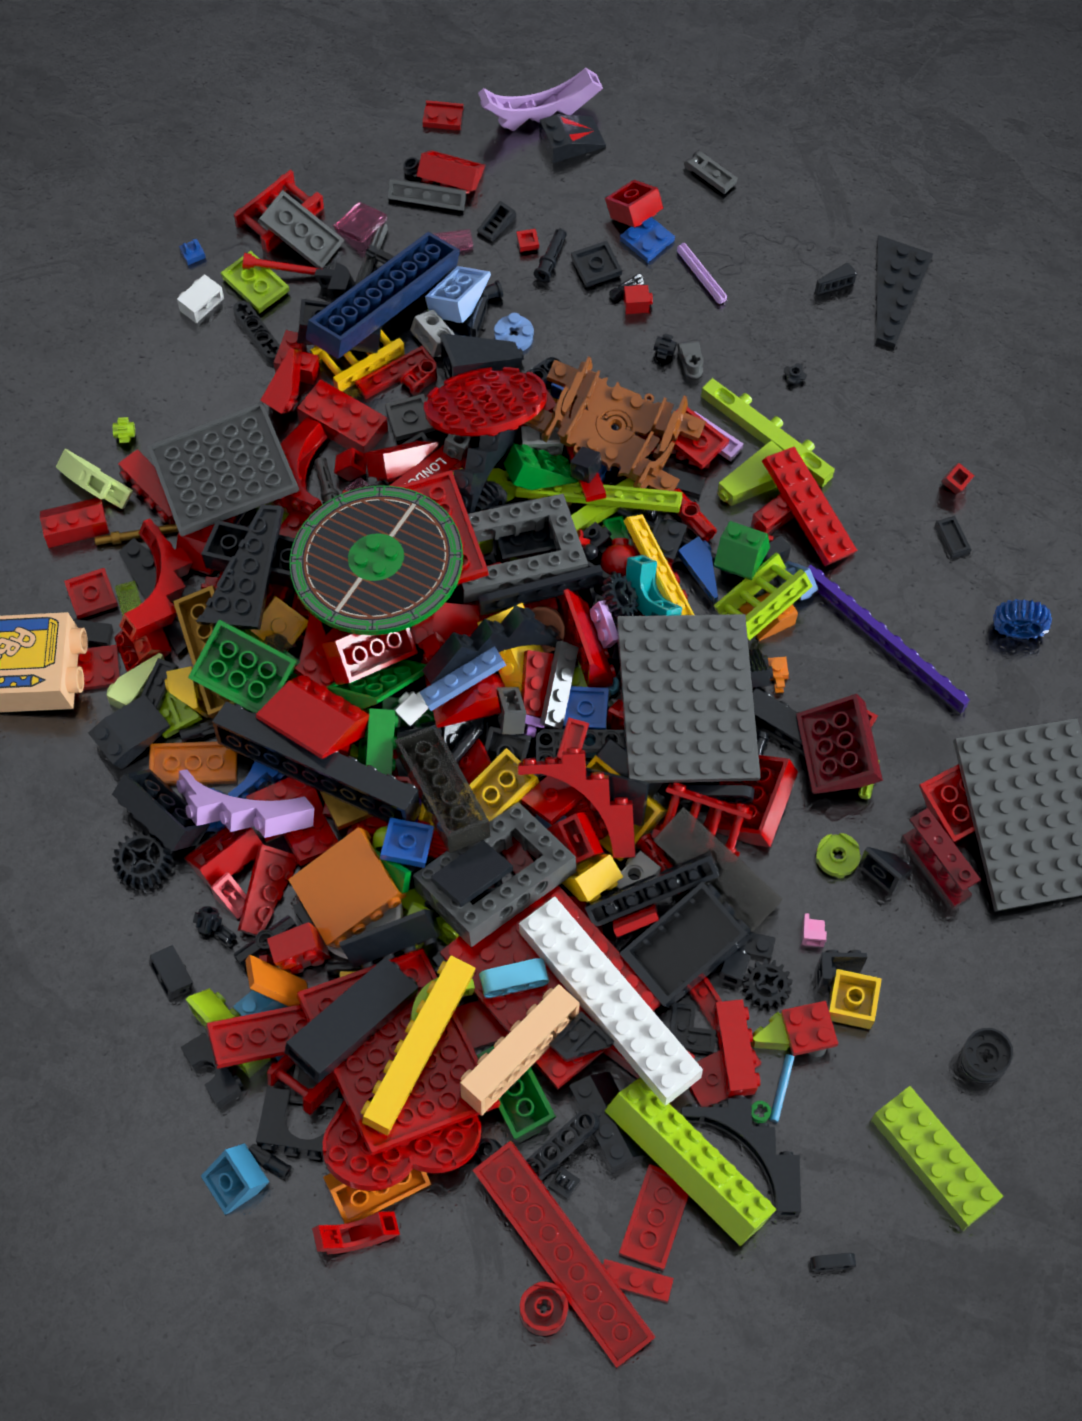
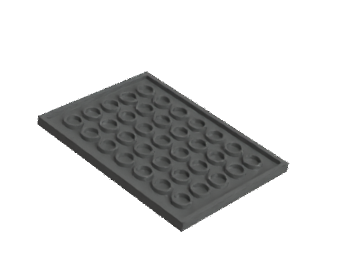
[616,614,761,783]
[953,718,1082,911]

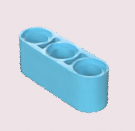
[479,958,549,998]

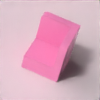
[801,913,827,947]

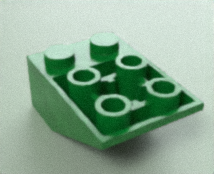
[504,444,578,490]

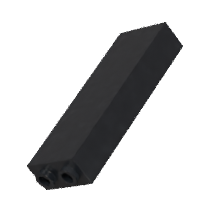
[284,957,419,1084]

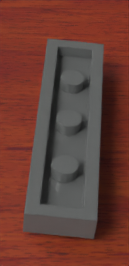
[387,178,467,211]
[540,641,579,729]

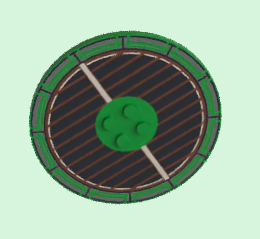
[290,486,463,635]

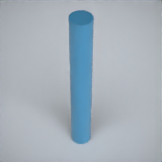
[769,1054,794,1123]

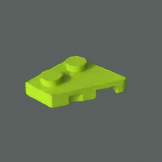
[159,691,202,738]

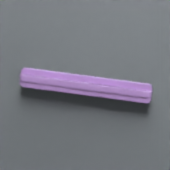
[677,243,727,304]

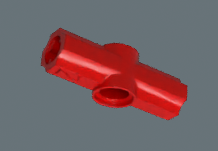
[674,488,717,542]

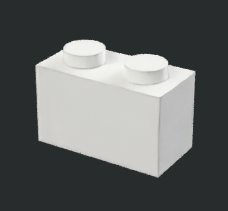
[177,274,224,323]

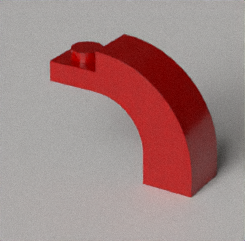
[312,1212,400,1254]

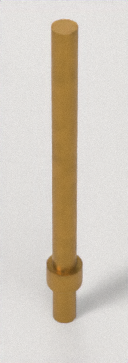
[94,524,179,545]

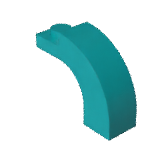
[626,555,682,616]

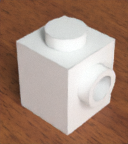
[393,691,428,726]

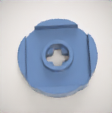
[494,313,534,351]

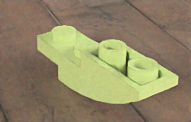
[56,449,133,509]

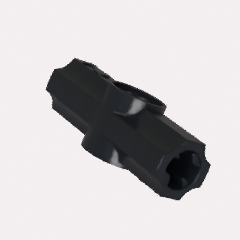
[233,915,298,971]

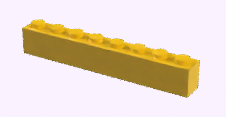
[361,956,475,1136]

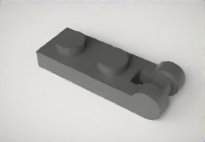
[684,150,737,194]

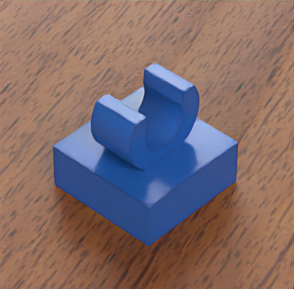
[179,239,206,265]

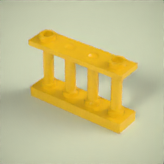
[311,330,405,392]

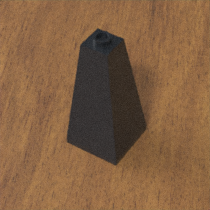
[440,334,524,378]

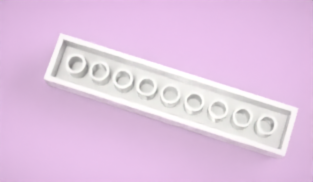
[519,897,703,1106]

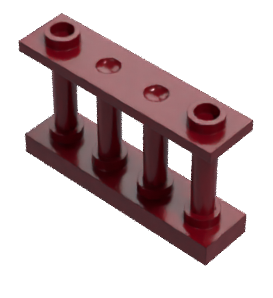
[901,808,981,909]

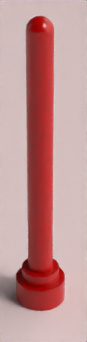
[242,253,321,276]

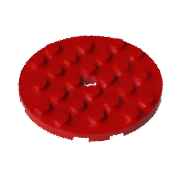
[424,367,547,436]

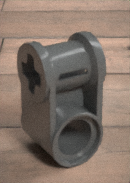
[677,339,704,379]

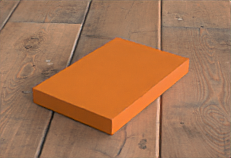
[245,955,308,1007]

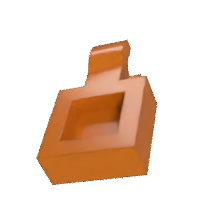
[768,657,789,694]

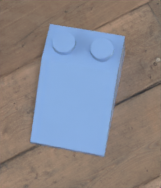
[425,266,491,323]

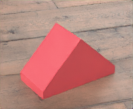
[211,872,246,919]

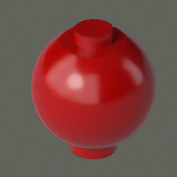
[600,538,640,581]

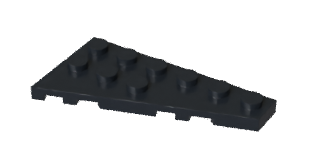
[876,235,933,348]
[196,505,284,630]

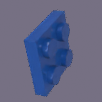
[620,217,675,263]
[562,686,609,730]
[380,818,434,868]

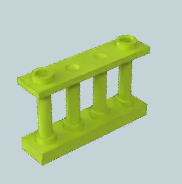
[714,552,813,641]

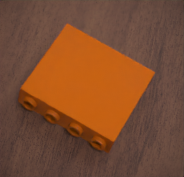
[288,827,407,948]

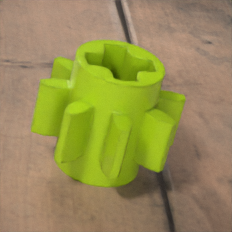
[112,417,135,443]

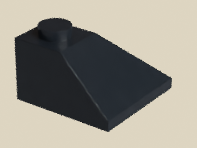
[859,847,913,894]

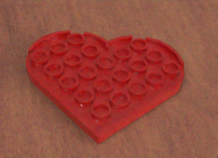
[322,1100,481,1191]

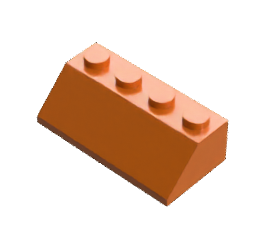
[323,1169,431,1224]

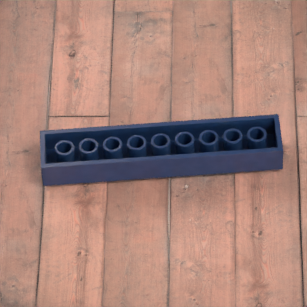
[306,232,460,359]

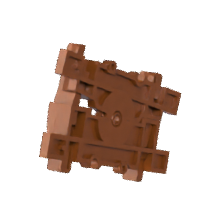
[524,356,706,491]

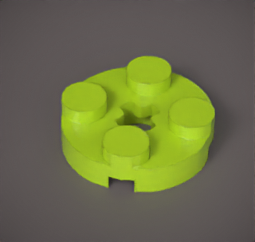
[816,833,861,878]

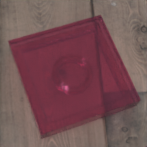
[333,202,388,243]

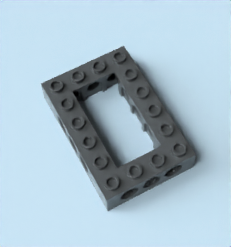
[457,494,588,604]
[413,802,577,947]

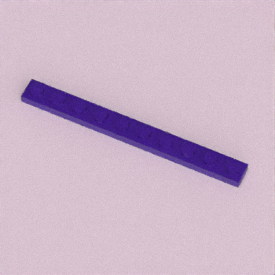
[808,565,970,714]

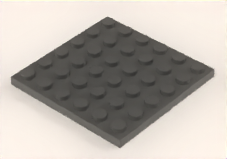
[147,402,300,537]

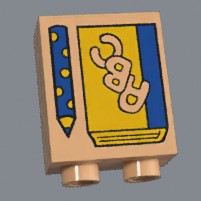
[0,612,88,712]

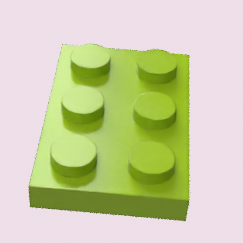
[221,251,290,313]

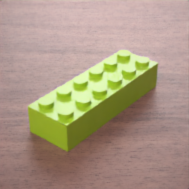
[871,1086,1003,1231]

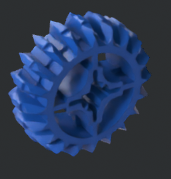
[993,599,1052,640]

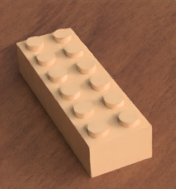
[460,984,579,1116]

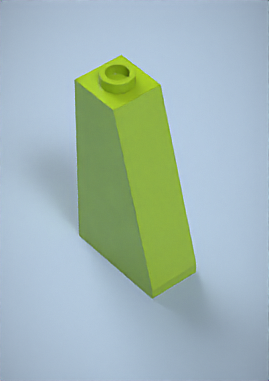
[717,440,783,506]

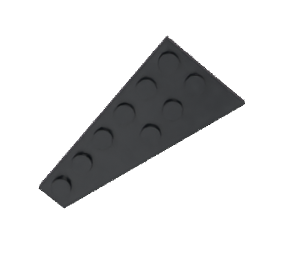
[119,538,197,658]

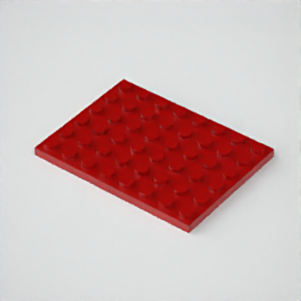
[440,885,661,1090]
[297,948,500,1156]

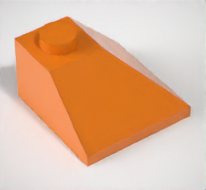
[738,593,798,641]

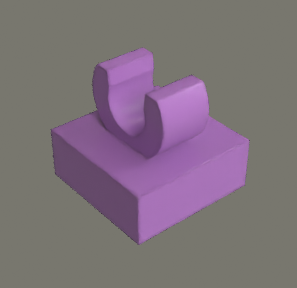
[524,715,544,737]

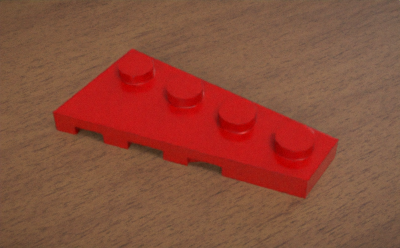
[238,844,299,936]

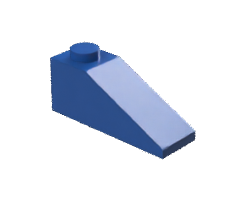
[678,536,718,605]

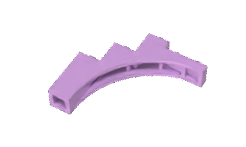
[478,68,603,131]
[176,769,314,838]

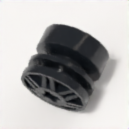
[960,1028,1013,1083]

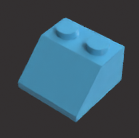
[201,1143,269,1215]

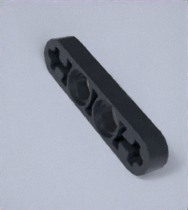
[233,301,280,363]
[670,785,755,803]

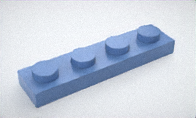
[420,646,506,711]

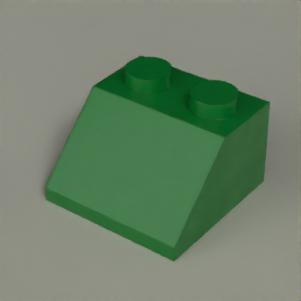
[714,521,770,580]

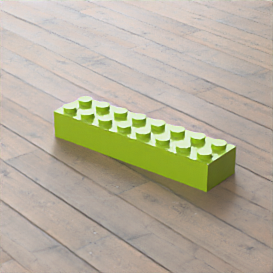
[605,1077,777,1246]

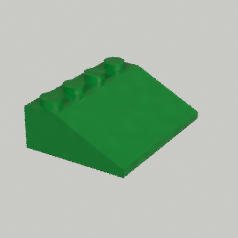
[188,620,299,713]
[327,659,427,709]

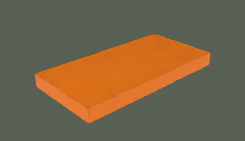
[149,741,237,786]

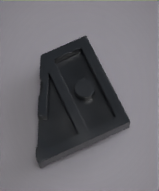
[549,1012,614,1062]

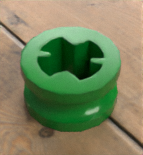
[752,1101,771,1124]

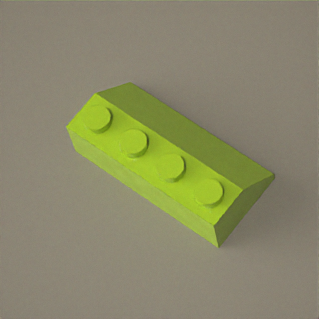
[186,988,271,1078]

